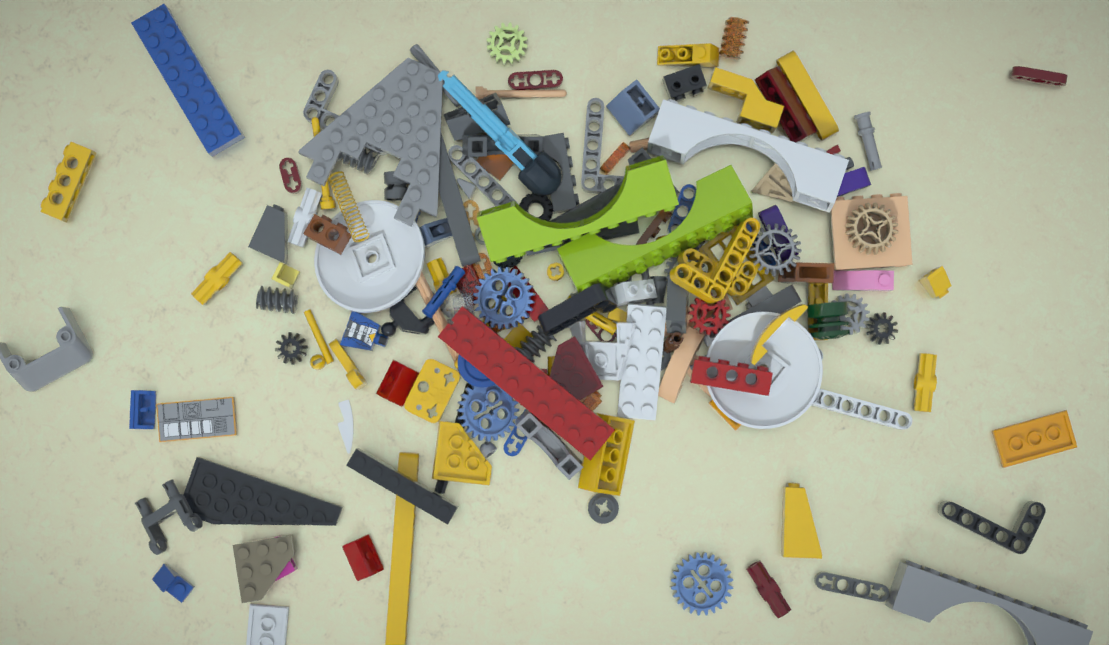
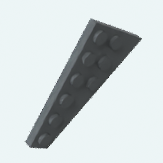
[526,181,640,256]

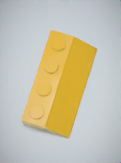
[578,413,635,496]

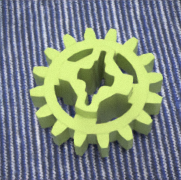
[487,22,528,65]

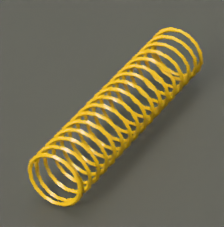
[328,171,370,242]

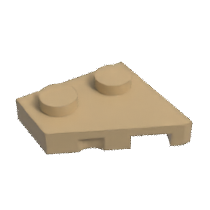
[751,163,793,202]

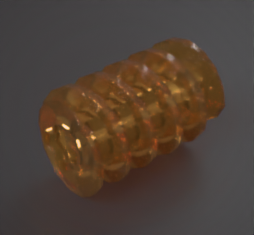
[719,17,749,59]

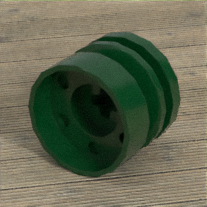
[807,301,850,340]

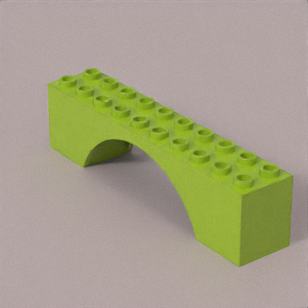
[477,155,679,263]
[557,165,753,294]

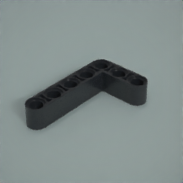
[938,501,1046,554]

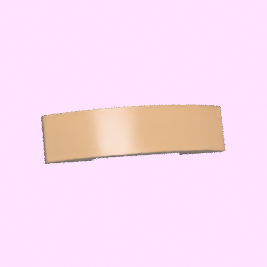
[658,326,706,403]

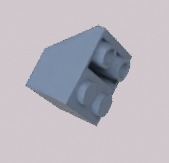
[606,79,660,136]

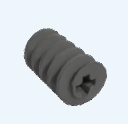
[337,147,379,174]
[256,286,298,314]
[515,325,557,363]

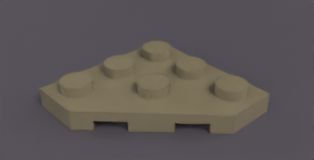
[233,535,294,603]

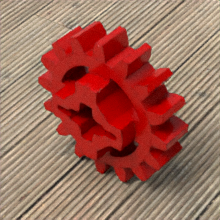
[688,293,731,336]

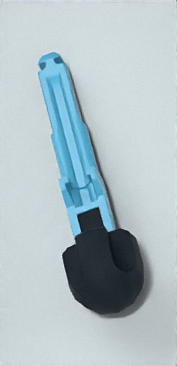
[438,70,562,196]

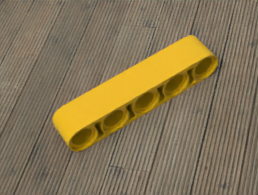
[776,50,839,141]

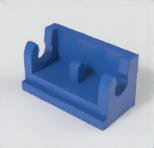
[129,390,156,429]

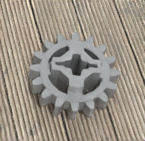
[832,293,870,335]

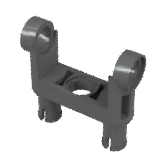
[135,479,203,555]

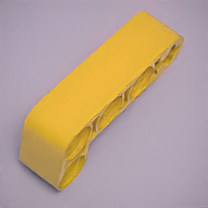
[677,248,757,297]

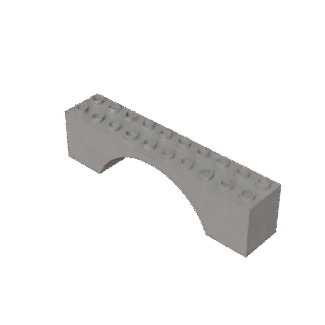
[885,560,1093,645]

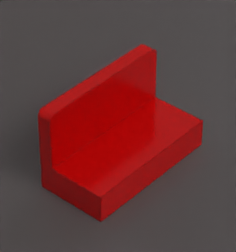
[376,360,419,407]
[342,534,384,581]

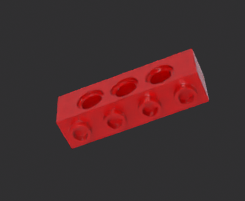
[690,356,773,396]

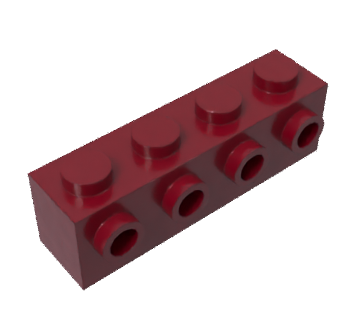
[754,66,818,143]

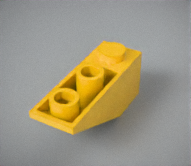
[657,43,719,68]

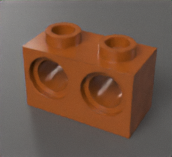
[303,214,352,255]

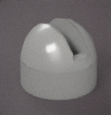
[480,442,497,458]

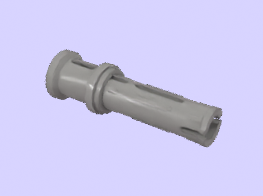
[854,112,882,171]

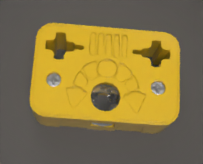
[404,359,461,423]

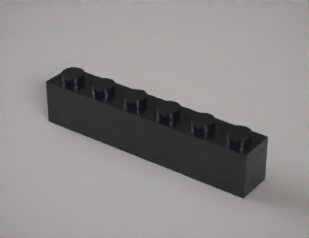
[346,448,459,525]

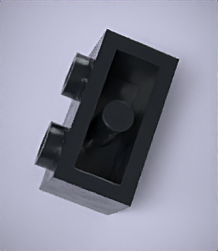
[662,64,707,102]

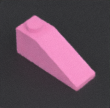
[832,270,894,291]

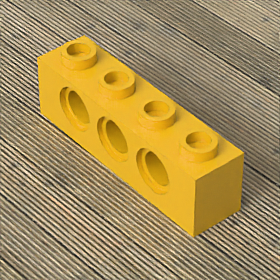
[40,141,96,223]

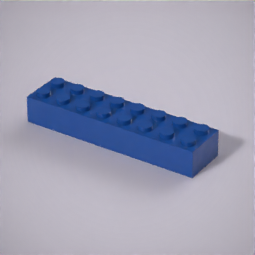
[131,4,245,157]

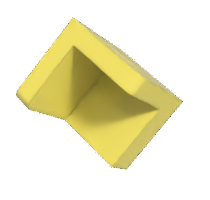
[271,262,300,289]

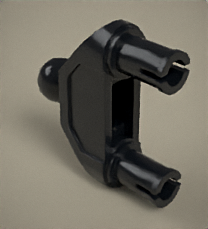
[381,286,435,337]

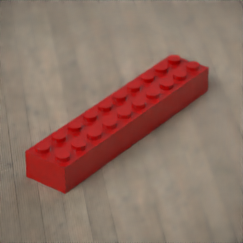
[438,306,615,460]

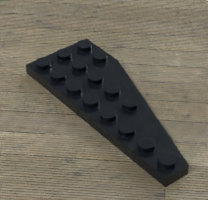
[183,457,343,526]

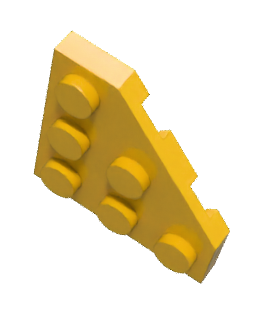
[432,421,492,485]

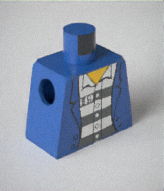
[340,311,389,351]

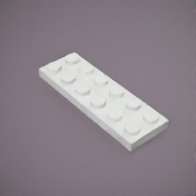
[617,303,666,420]

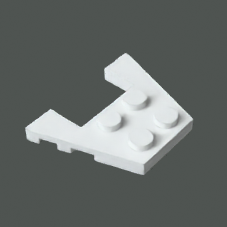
[568,320,636,381]

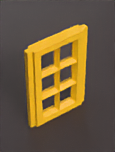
[698,225,775,305]

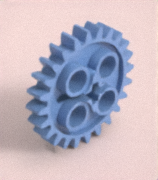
[473,267,536,329]
[457,384,519,442]
[671,552,733,616]

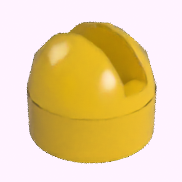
[310,354,326,370]

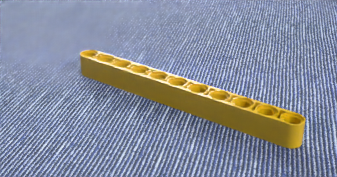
[385,452,419,645]

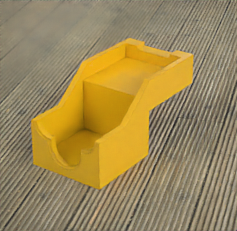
[707,67,784,134]

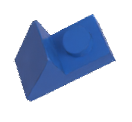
[152,563,195,603]

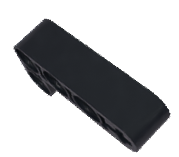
[538,283,618,336]

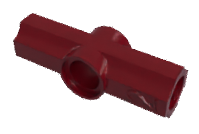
[746,560,792,618]

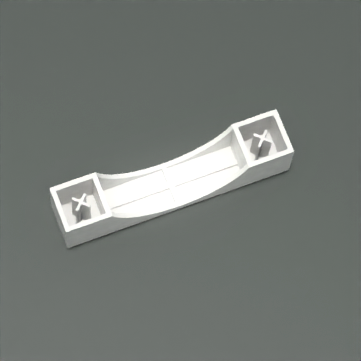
[647,99,849,213]

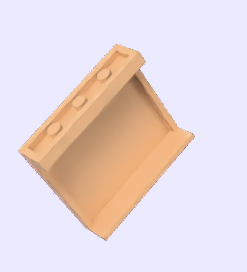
[830,193,913,271]

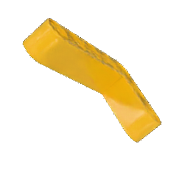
[669,218,760,304]

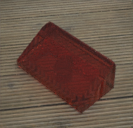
[456,264,482,308]

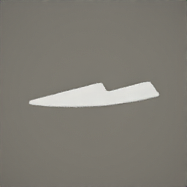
[338,400,353,454]

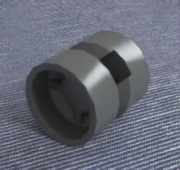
[384,171,408,201]

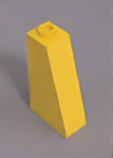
[781,483,822,559]

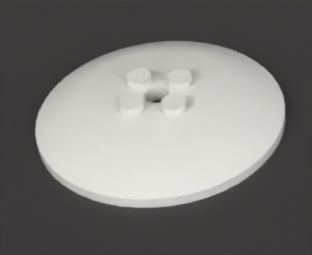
[314,200,425,313]
[706,312,823,429]

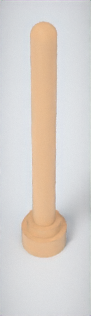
[476,86,567,100]

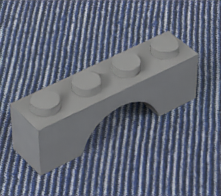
[515,410,583,480]

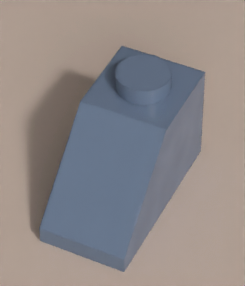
[420,218,453,248]

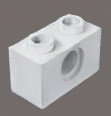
[610,279,657,306]

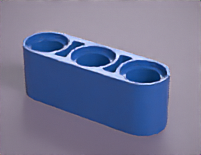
[667,184,696,234]

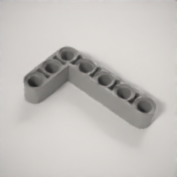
[303,70,388,155]
[581,98,624,194]
[448,145,519,245]

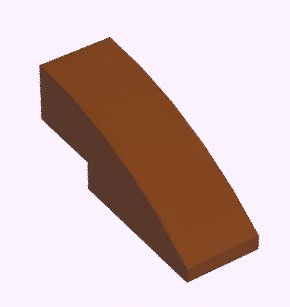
[778,262,835,284]

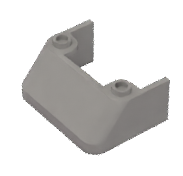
[0,307,93,392]

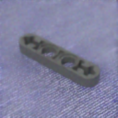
[814,572,890,602]

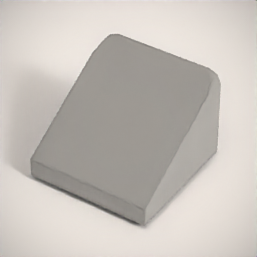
[457,178,476,201]

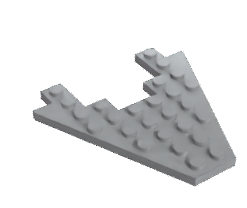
[298,58,443,227]

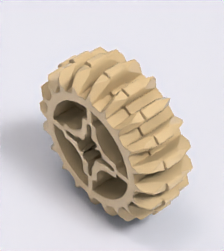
[845,203,898,255]

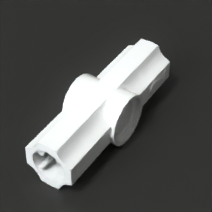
[287,188,322,247]

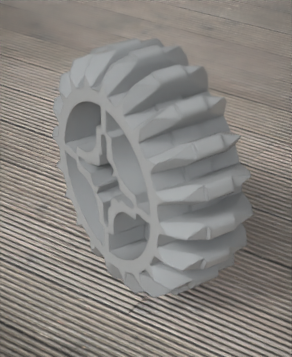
[749,224,802,276]

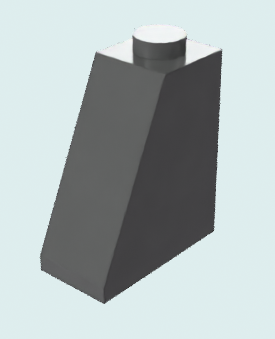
[248,204,288,264]
[666,272,689,333]

